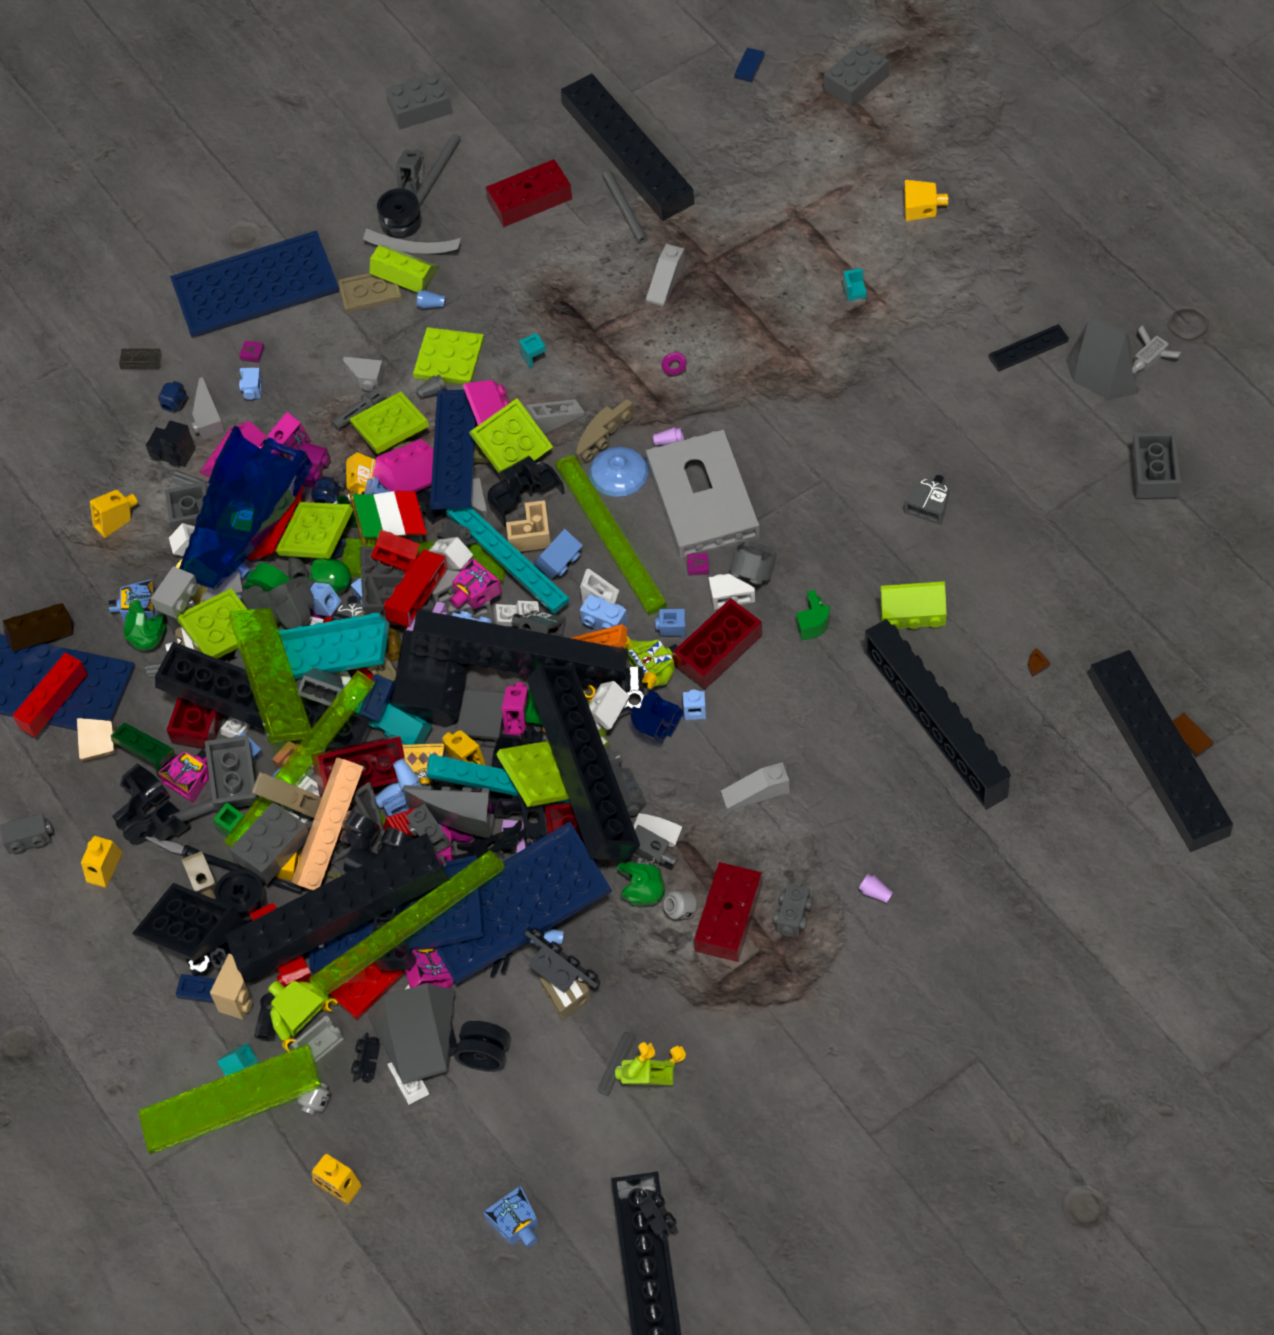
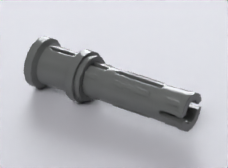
[331,385,387,431]

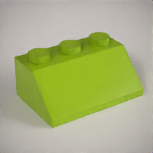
[370,245,439,293]
[880,581,947,629]

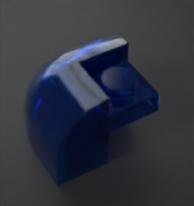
[631,690,684,745]

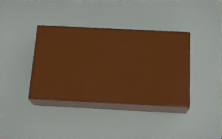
[1173,713,1213,758]

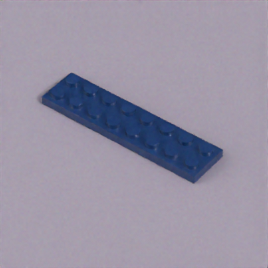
[430,389,476,510]

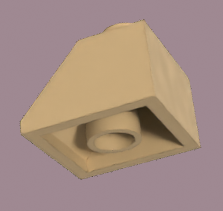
[210,954,253,1020]

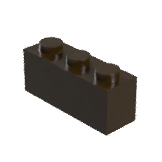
[2,603,72,652]

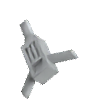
[1132,325,1183,373]

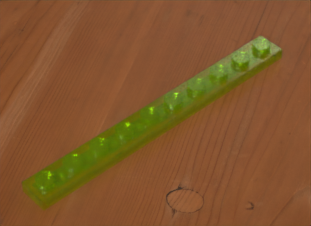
[555,454,667,616]
[224,670,375,848]
[310,851,505,997]

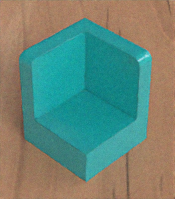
[843,268,867,301]
[519,333,546,368]
[217,1043,259,1080]

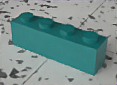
[345,684,433,745]

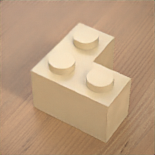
[506,500,551,552]

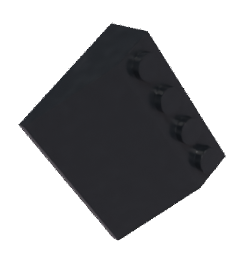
[391,630,468,727]
[132,883,245,961]

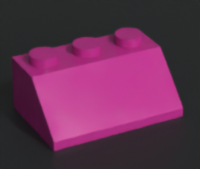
[463,380,511,426]
[200,421,266,484]
[372,439,434,492]

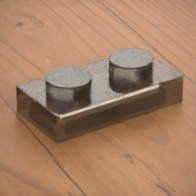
[119,349,162,369]

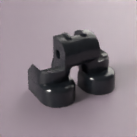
[487,455,565,527]
[491,734,527,817]
[112,763,190,844]
[340,811,414,873]

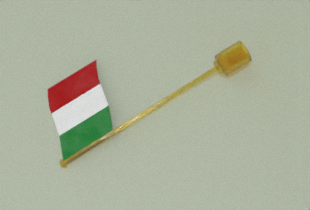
[347,491,428,662]

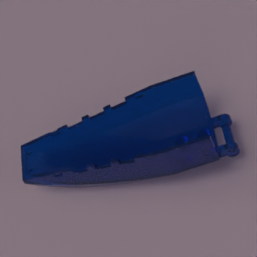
[179,425,313,591]

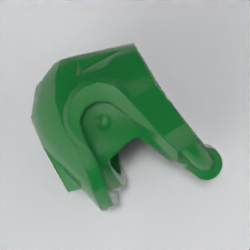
[308,558,351,597]
[123,600,166,651]
[618,862,666,906]

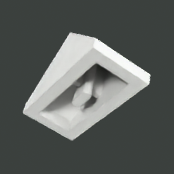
[580,569,619,604]

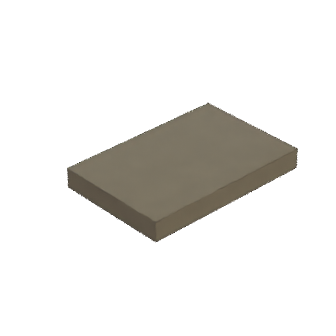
[337,273,402,313]

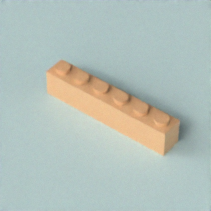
[291,758,363,890]

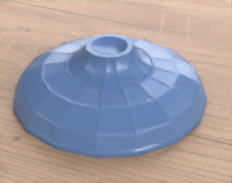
[589,446,649,497]

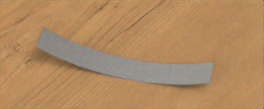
[363,228,461,254]

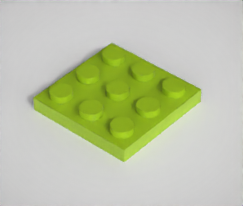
[413,327,484,385]
[349,391,429,454]
[469,398,553,473]
[276,502,353,559]
[177,588,264,659]
[496,741,569,807]

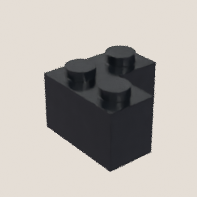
[146,420,196,467]

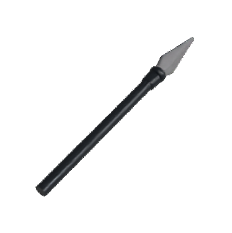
[146,836,304,895]

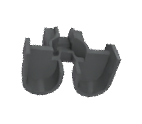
[240,577,315,632]

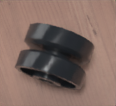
[377,188,422,238]
[215,869,268,923]
[454,1021,511,1072]

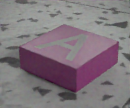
[239,341,264,363]
[687,553,709,575]

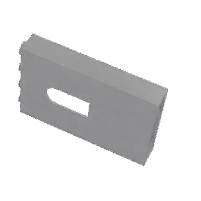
[646,430,760,558]

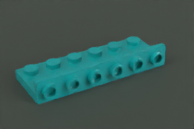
[269,613,389,682]

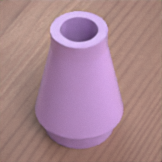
[653,427,684,446]
[859,874,893,903]

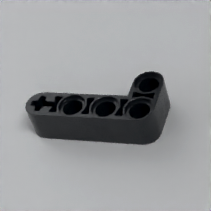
[369,903,417,971]

